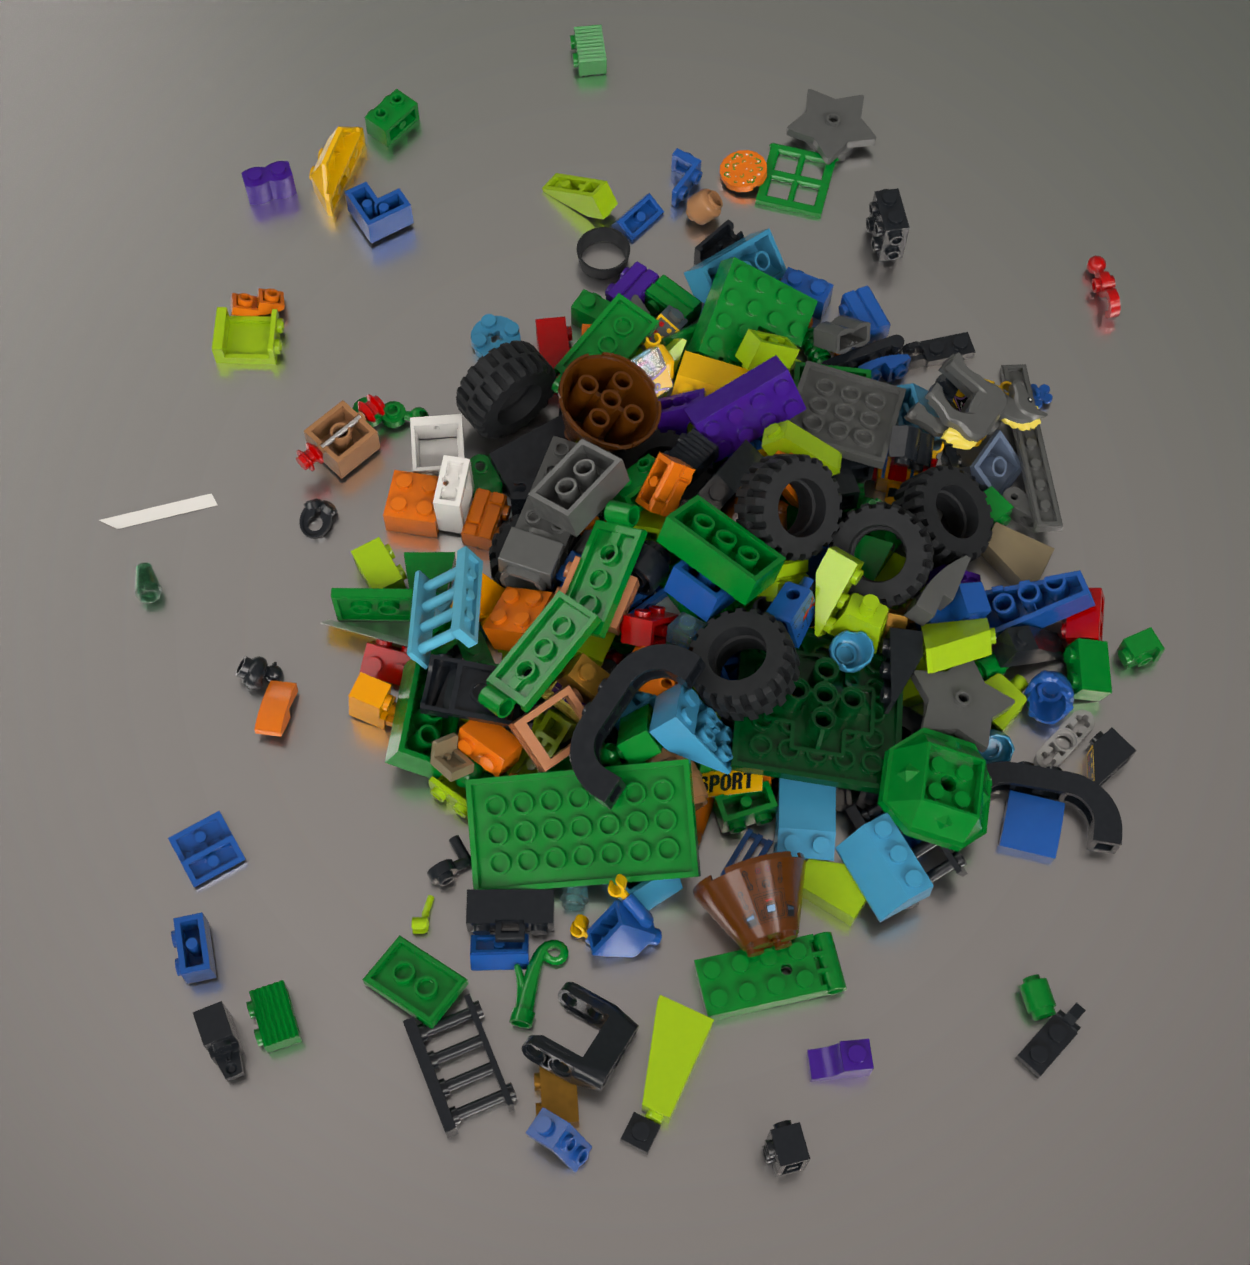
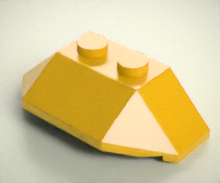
[309,126,366,217]

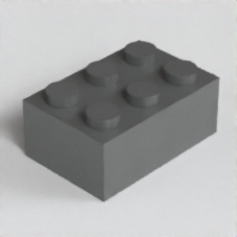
[528,439,630,537]

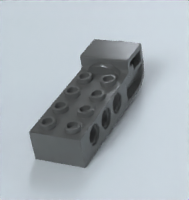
[498,436,577,591]

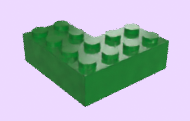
[687,257,818,368]

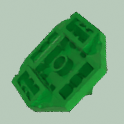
[878,727,992,852]

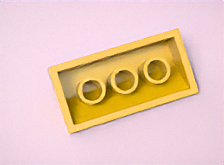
[671,350,750,396]

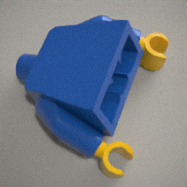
[570,874,662,958]

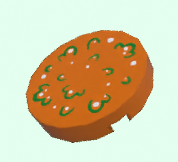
[720,150,767,192]

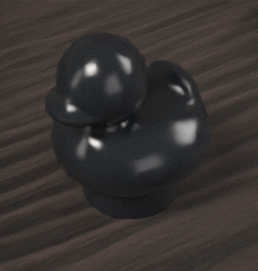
[235,656,283,690]

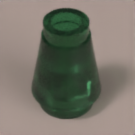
[135,563,162,603]

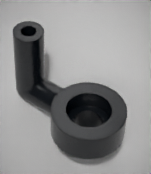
[427,835,471,886]

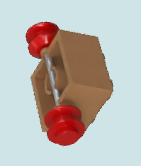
[296,394,385,479]

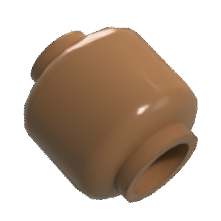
[686,188,723,225]

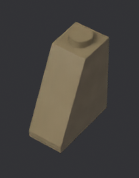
[981,522,1055,586]

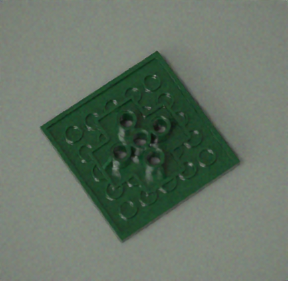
[730,628,903,794]

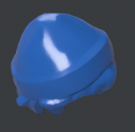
[1024,670,1074,725]

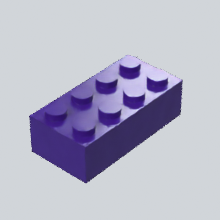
[684,355,807,463]

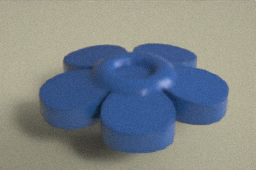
[1031,384,1053,409]

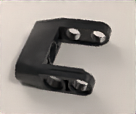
[522,982,639,1092]

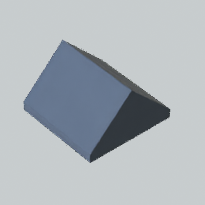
[970,430,1022,496]

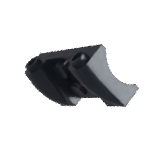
[420,654,537,730]

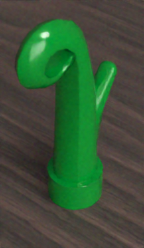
[509,940,569,1029]

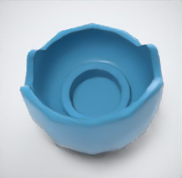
[828,630,875,673]
[978,729,1015,764]

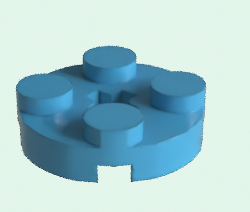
[471,314,521,358]

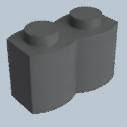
[813,315,871,354]

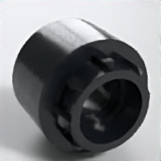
[631,540,671,596]

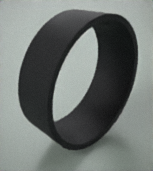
[576,227,630,279]

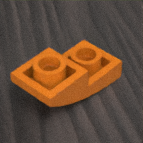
[231,288,285,316]
[254,680,298,737]

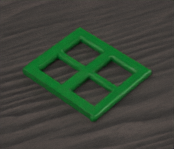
[755,143,839,218]

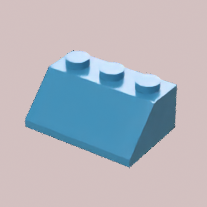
[835,812,934,922]

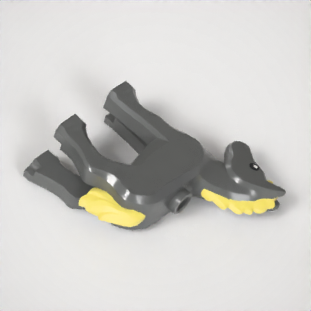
[904,352,1048,450]

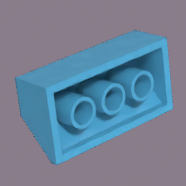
[684,228,787,304]

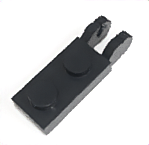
[902,332,976,369]

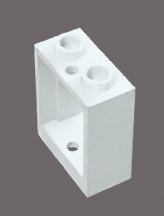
[410,414,465,476]
[433,455,475,533]

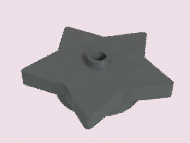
[786,89,876,165]
[911,660,1015,752]

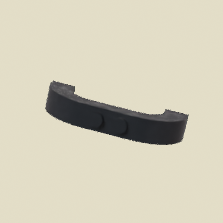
[570,644,706,810]
[986,761,1122,854]

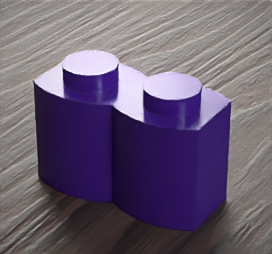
[241,161,297,205]

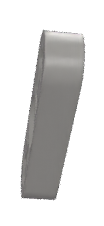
[1033,710,1095,768]

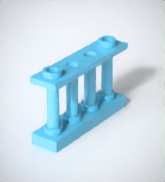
[407,546,483,669]

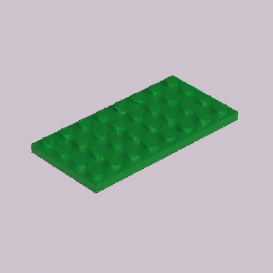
[465,759,701,889]

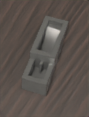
[904,555,971,626]

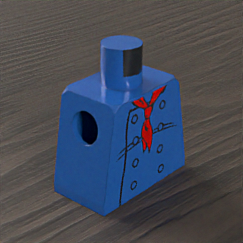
[766,576,816,648]

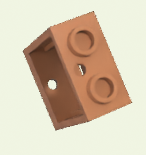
[508,685,584,772]

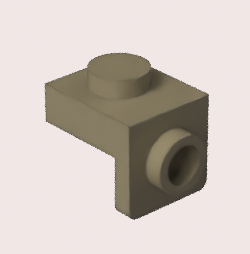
[430,733,475,782]

